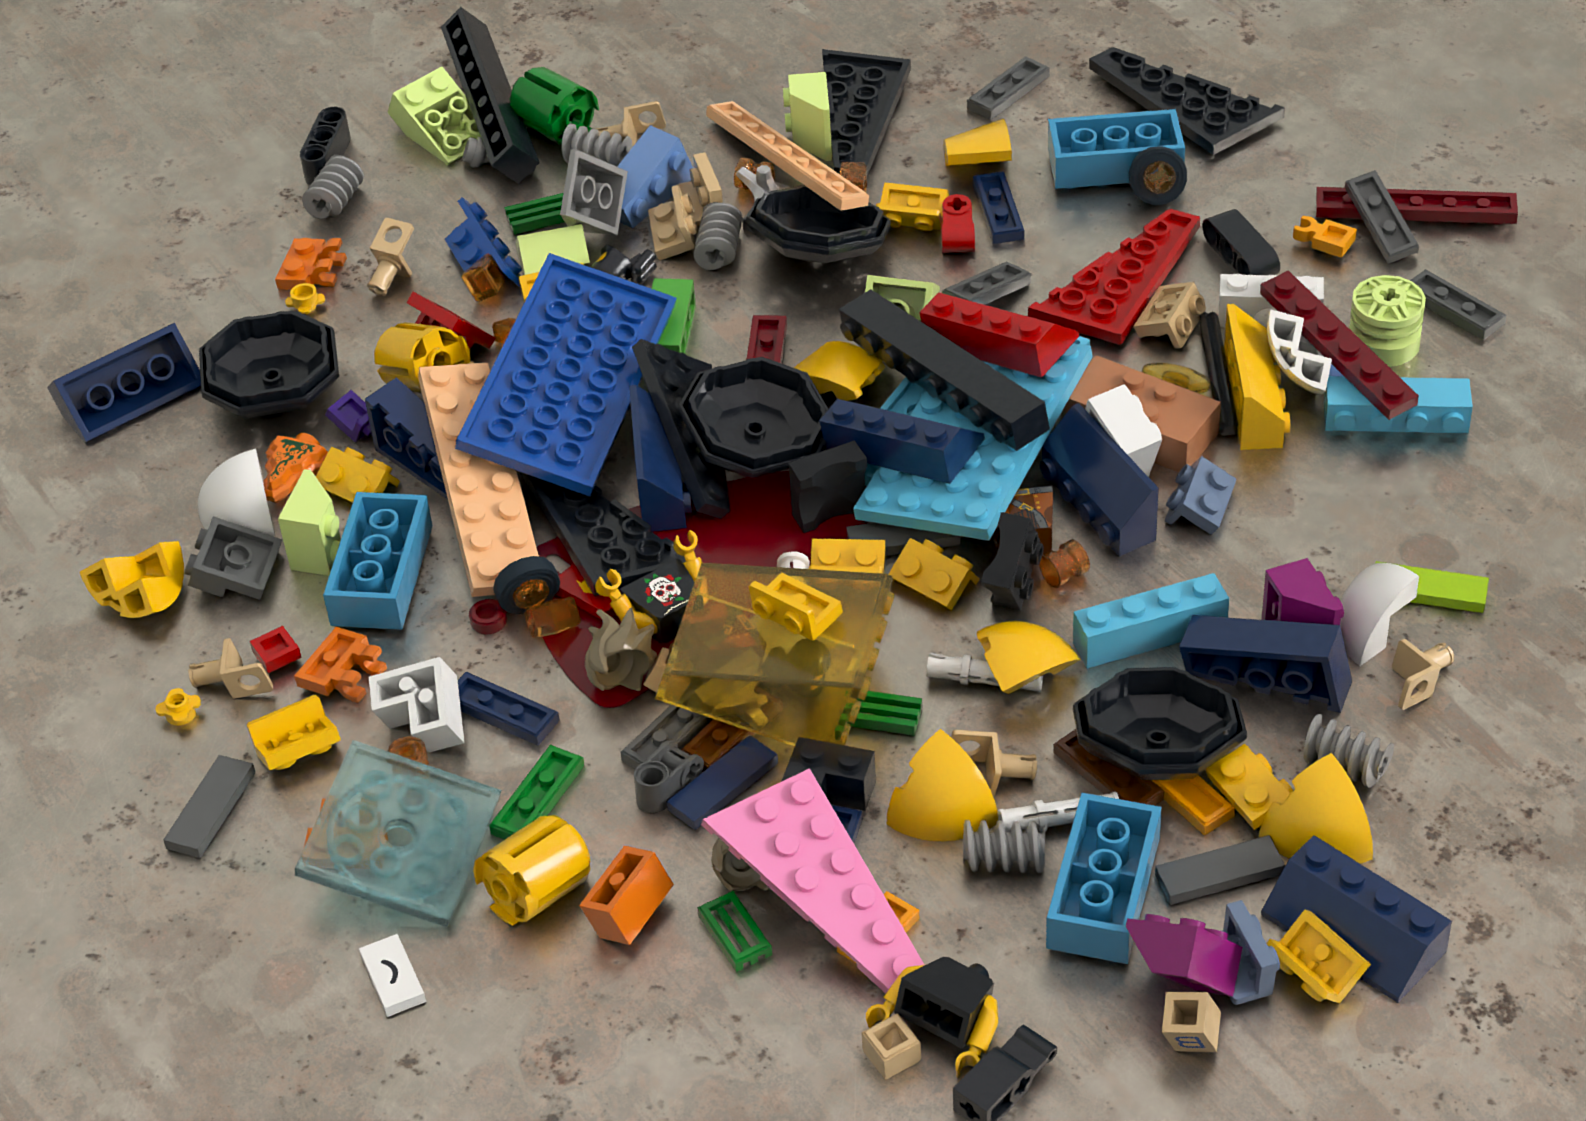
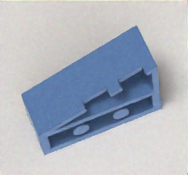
[617,125,693,228]

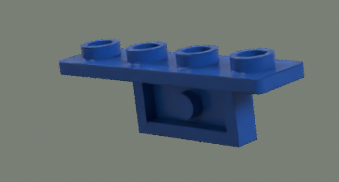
[444,197,523,287]

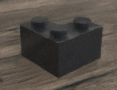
[781,737,876,811]

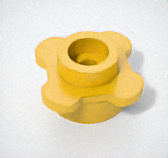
[285,283,325,314]
[155,688,201,726]

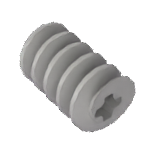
[562,123,633,167]
[302,154,364,219]
[694,202,743,270]
[1303,714,1394,788]
[963,820,1045,873]

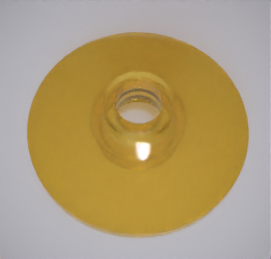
[1142,363,1211,394]

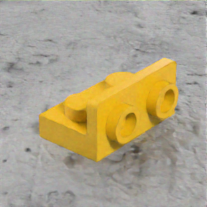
[808,539,886,590]

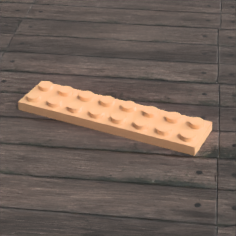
[418,363,539,597]

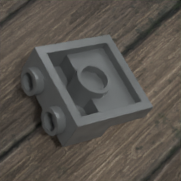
[184,516,283,600]

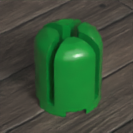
[509,67,599,145]

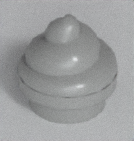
[462,136,490,168]

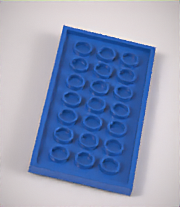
[455,253,677,496]

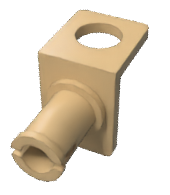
[595,101,666,146]
[367,218,414,296]
[188,638,273,699]
[1392,639,1454,710]
[951,730,1037,797]

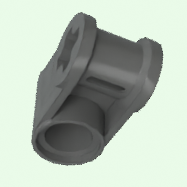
[634,740,704,813]

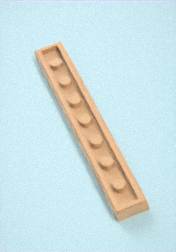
[706,101,869,211]

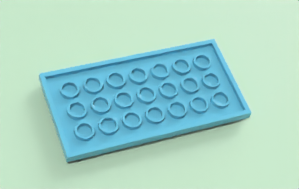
[853,343,1093,541]

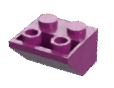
[1261,558,1344,625]
[1126,914,1243,997]

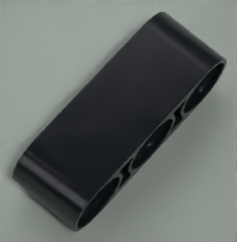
[300,106,351,185]
[1202,209,1280,275]

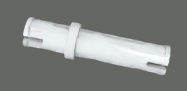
[926,653,1043,692]
[998,792,1119,832]

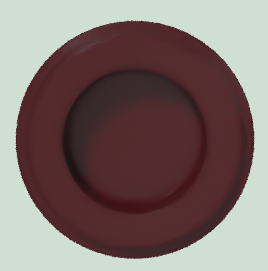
[469,599,507,634]

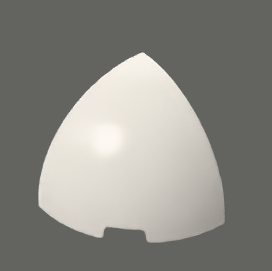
[1267,309,1332,395]
[198,449,276,537]
[1340,563,1419,666]

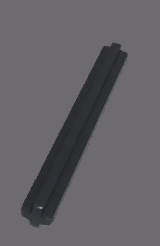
[1199,311,1238,436]

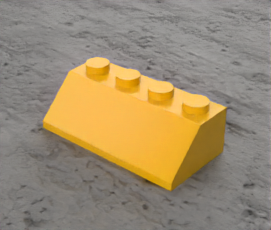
[1224,304,1290,450]

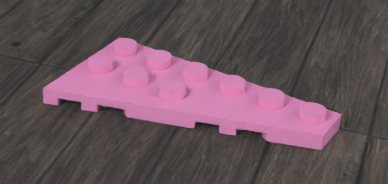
[701,768,925,994]

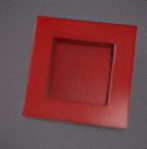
[249,626,302,673]

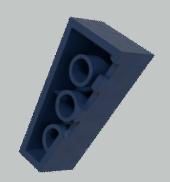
[365,377,448,500]
[1179,615,1352,713]

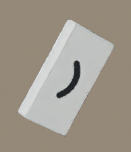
[359,934,426,1017]

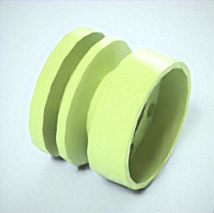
[1349,275,1426,367]

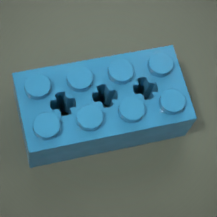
[1048,109,1185,189]
[323,492,433,630]
[1046,793,1162,964]

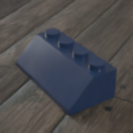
[47,323,201,442]
[629,385,692,532]
[819,399,985,484]
[1039,403,1159,557]
[1261,835,1452,1003]

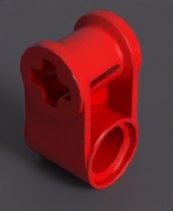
[941,194,975,254]

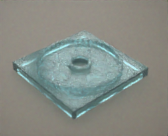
[294,740,502,928]

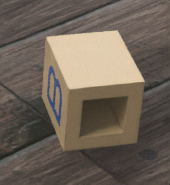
[1162,992,1221,1052]

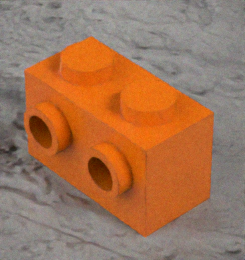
[579,846,674,945]

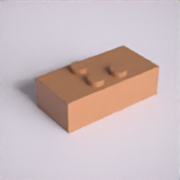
[1061,355,1221,473]

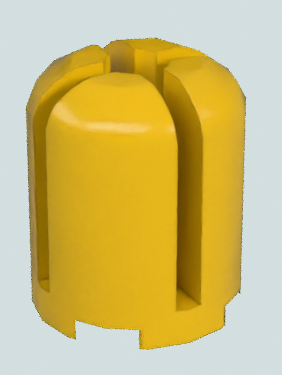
[374,322,471,393]
[473,815,591,926]

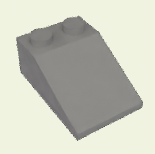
[560,149,628,235]

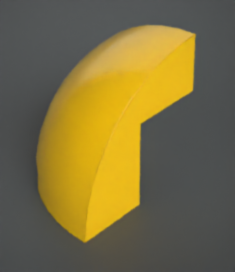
[79,541,184,618]
[977,621,1081,694]
[886,729,998,842]
[1259,753,1373,864]

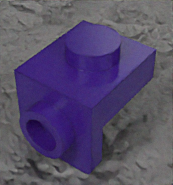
[325,390,372,443]

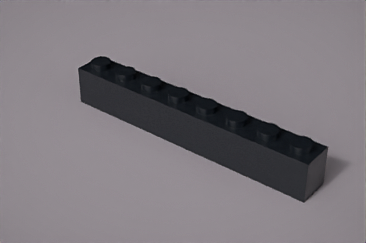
[441,7,540,184]
[839,289,1050,451]

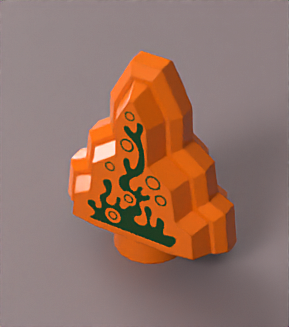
[263,433,328,503]

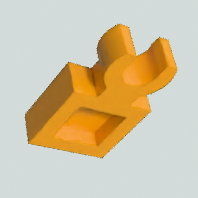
[1293,216,1357,258]

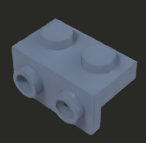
[1165,456,1237,535]
[1222,900,1280,1005]

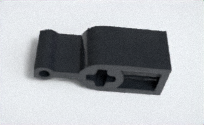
[953,1024,1057,1121]

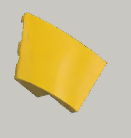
[943,118,1012,166]
[793,341,886,401]

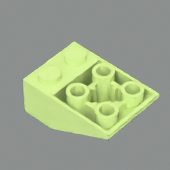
[387,67,481,165]

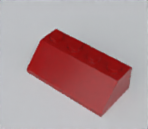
[919,292,1079,378]

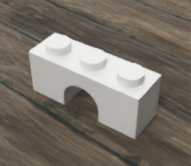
[1218,274,1324,327]

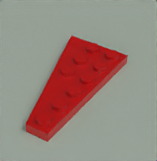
[1028,208,1200,345]

